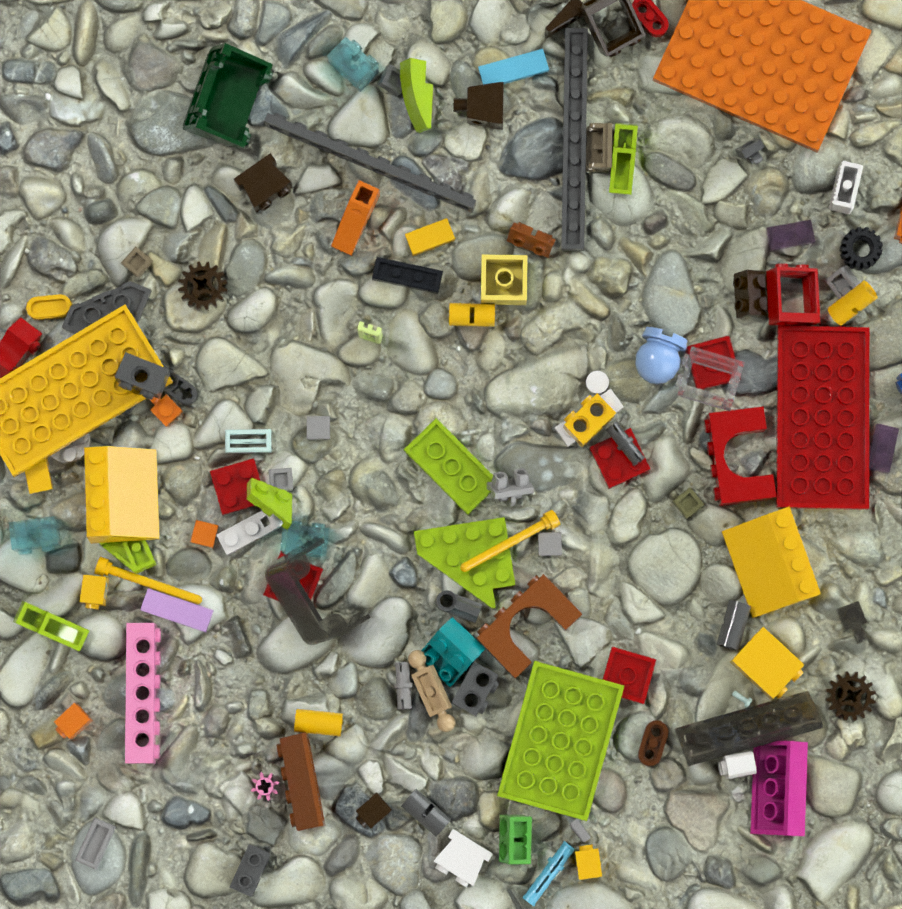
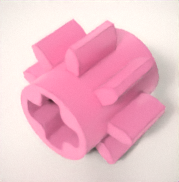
[251,772,280,801]

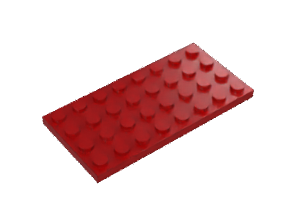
[776,325,870,510]

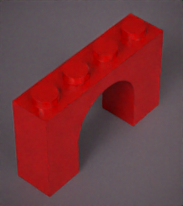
[704,406,776,506]

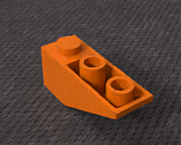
[331,180,380,256]

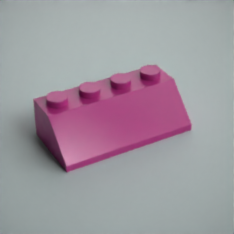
[750,740,808,836]

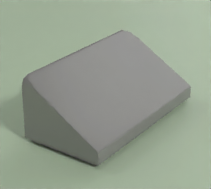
[825,265,860,312]

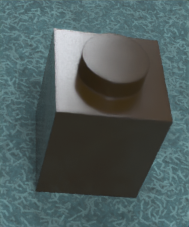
[356,793,392,829]

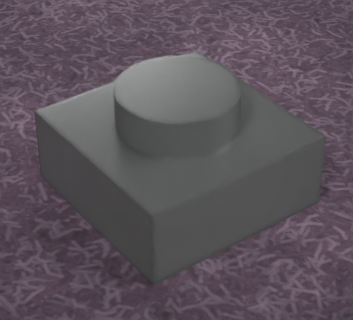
[378,64,402,96]

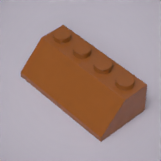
[276,732,326,831]

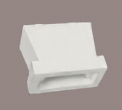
[434,829,493,887]

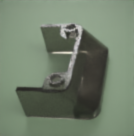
[265,534,371,645]

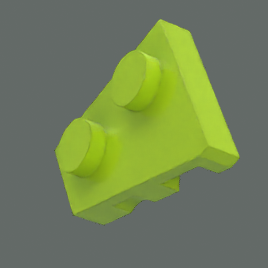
[247,478,292,530]
[99,540,157,574]

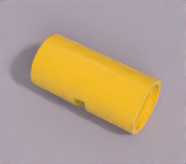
[827,280,878,326]
[449,303,495,327]
[294,709,343,737]

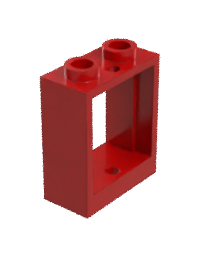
[766,264,820,326]

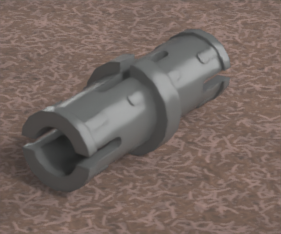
[606,421,645,466]

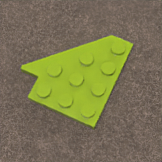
[414,517,515,609]

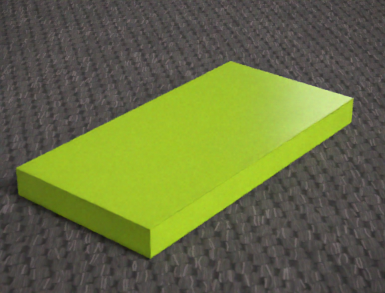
[403,418,493,515]

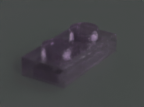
[765,220,815,251]
[869,423,899,474]

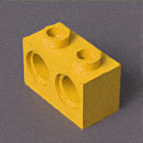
[563,393,616,447]

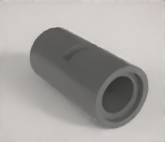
[716,600,751,651]
[401,789,451,837]

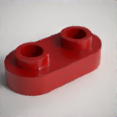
[632,0,669,37]

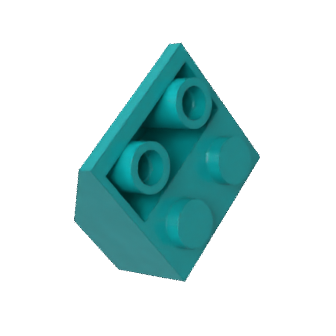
[421,617,486,687]

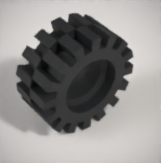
[839,227,883,270]

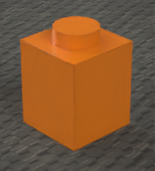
[54,703,93,740]

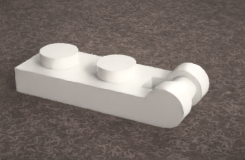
[217,511,283,556]

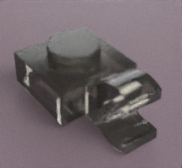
[836,601,867,644]

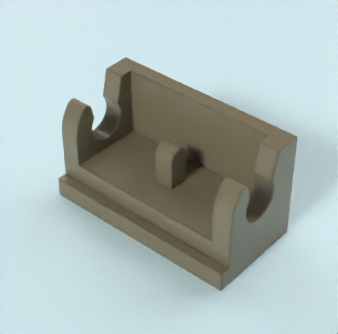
[586,123,612,173]

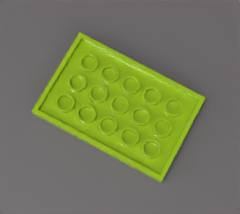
[497,660,624,821]

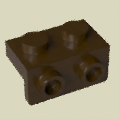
[733,270,768,318]

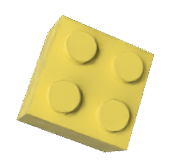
[481,254,527,305]

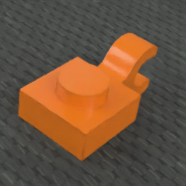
[149,394,183,427]

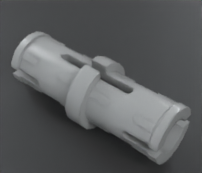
[394,662,413,709]

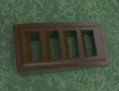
[545,0,583,38]

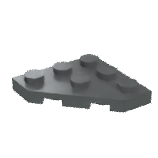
[62,281,152,334]

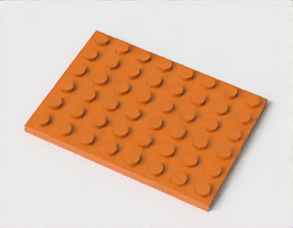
[652,0,872,152]

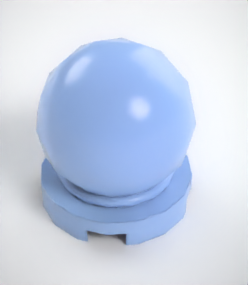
[635,327,688,384]

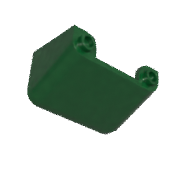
[183,43,273,149]

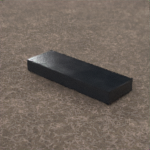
[372,257,443,294]

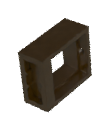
[579,0,646,57]

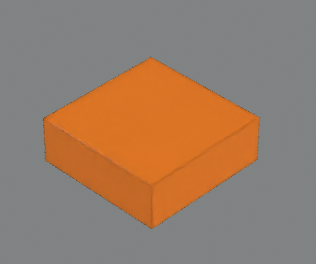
[190,520,219,548]

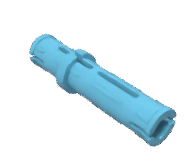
[522,841,576,906]

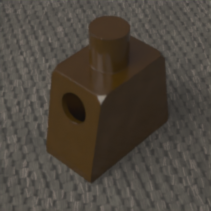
[453,82,504,130]

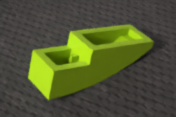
[400,58,433,133]
[609,123,638,195]
[13,601,90,651]

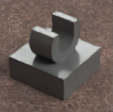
[735,138,765,165]

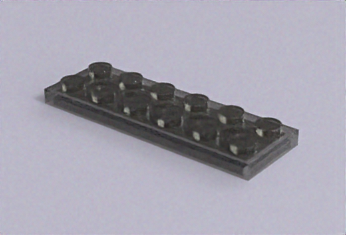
[675,691,823,766]

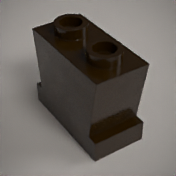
[233,153,293,212]

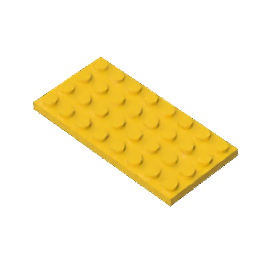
[0,304,173,477]

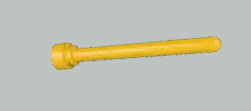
[460,509,560,572]
[94,556,202,604]

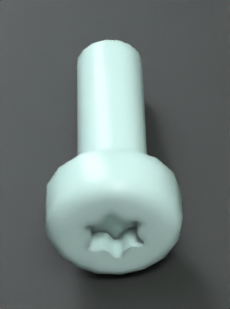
[732,691,753,708]

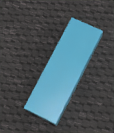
[478,49,549,84]

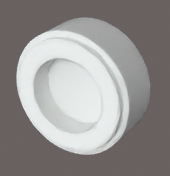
[586,371,609,394]

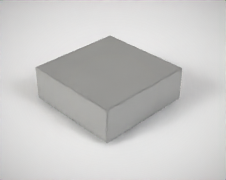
[307,416,330,440]
[269,468,294,492]
[538,532,562,556]
[569,819,591,842]

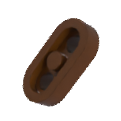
[638,720,668,766]

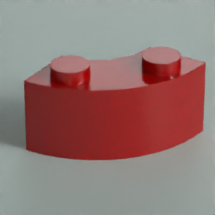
[0,317,42,378]

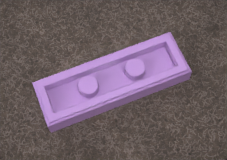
[140,588,214,632]

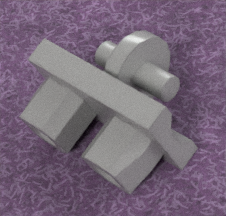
[487,468,534,507]

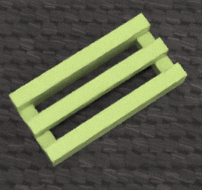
[357,321,383,344]

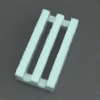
[225,429,272,454]

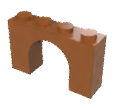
[476,574,582,679]

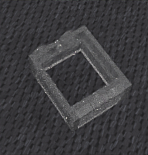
[675,347,745,411]

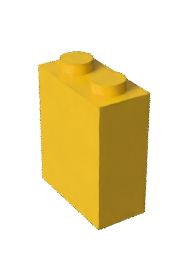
[730,627,804,700]

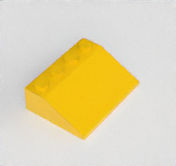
[84,446,160,544]
[722,506,821,618]

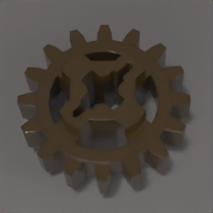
[178,261,228,311]
[825,671,876,722]

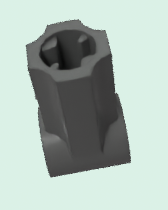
[435,590,482,623]

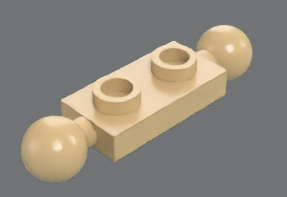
[408,650,455,732]

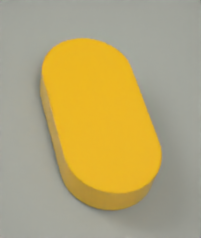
[26,294,72,320]

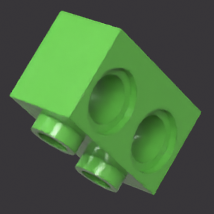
[499,815,532,864]

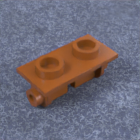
[507,222,556,258]

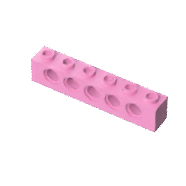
[125,623,161,764]

